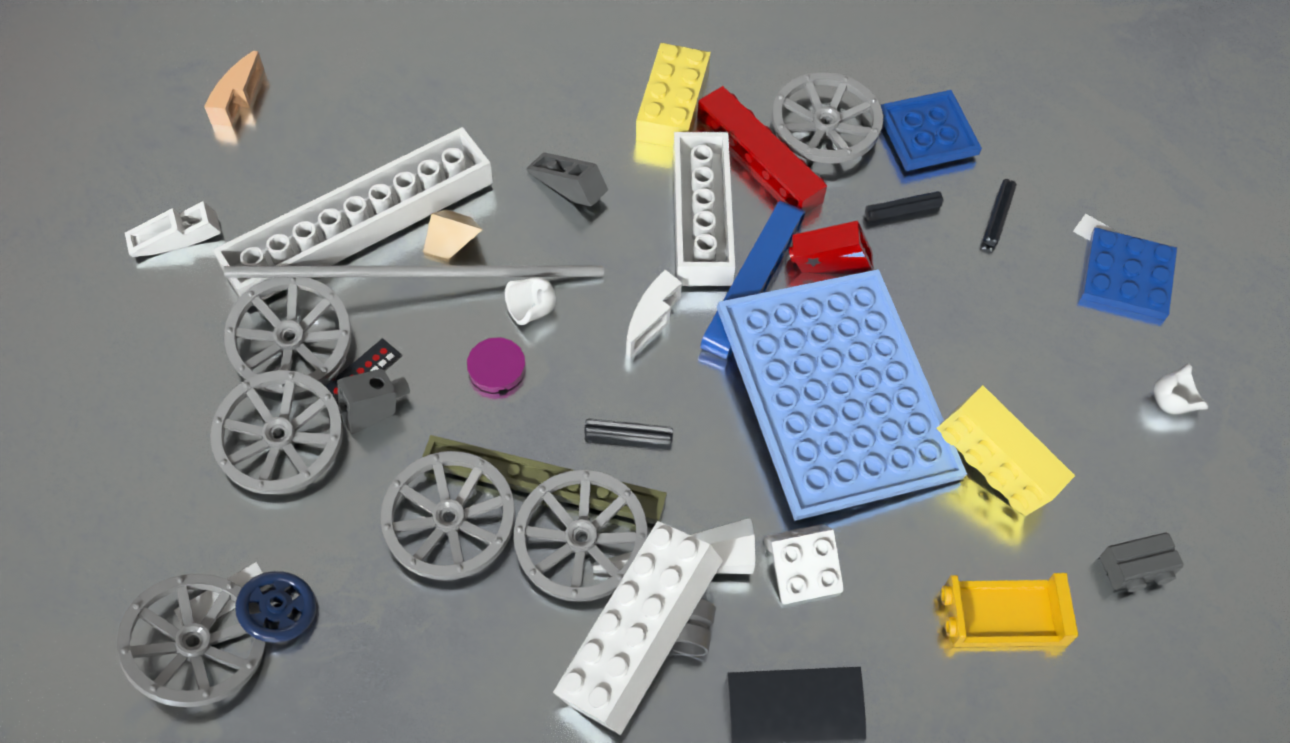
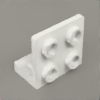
[763,524,844,604]

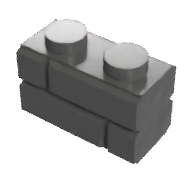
[1100,532,1184,592]

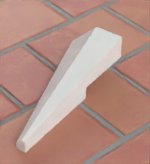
[593,518,755,575]

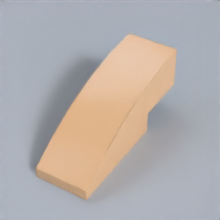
[204,51,264,126]

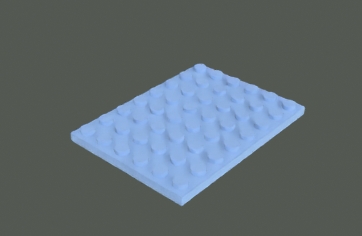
[717,269,967,521]

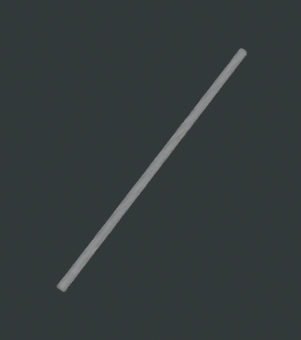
[224,265,604,278]

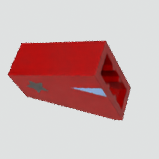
[789,220,874,274]

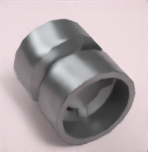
[671,599,716,656]

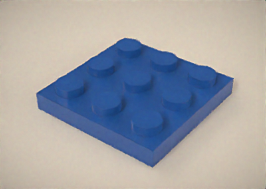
[881,90,982,171]
[1081,227,1177,320]

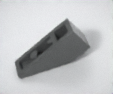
[526,152,608,206]

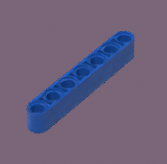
[700,201,806,360]

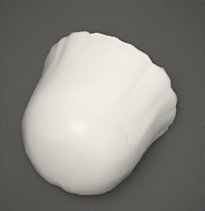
[505,277,557,325]
[1154,364,1208,414]

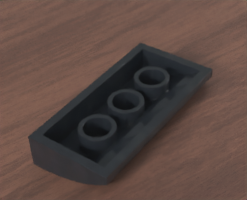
[726,666,866,743]

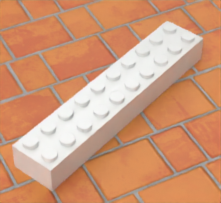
[213,127,493,306]

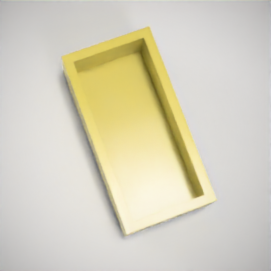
[636,43,711,148]
[936,385,1075,516]

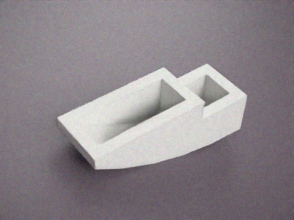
[125,201,221,257]
[626,270,682,357]

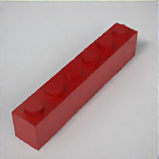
[697,86,827,214]

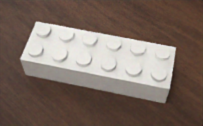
[673,132,735,286]
[553,521,723,735]

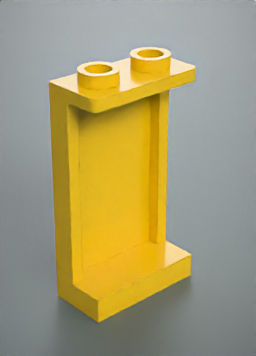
[941,573,1079,647]

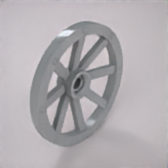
[772,72,883,163]
[224,278,351,394]
[210,370,343,494]
[381,451,515,580]
[514,470,648,601]
[117,574,266,707]

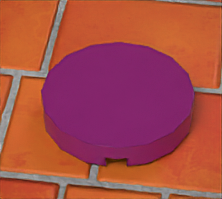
[467,337,526,393]

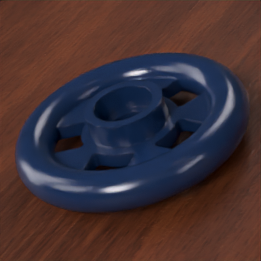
[235,571,317,643]

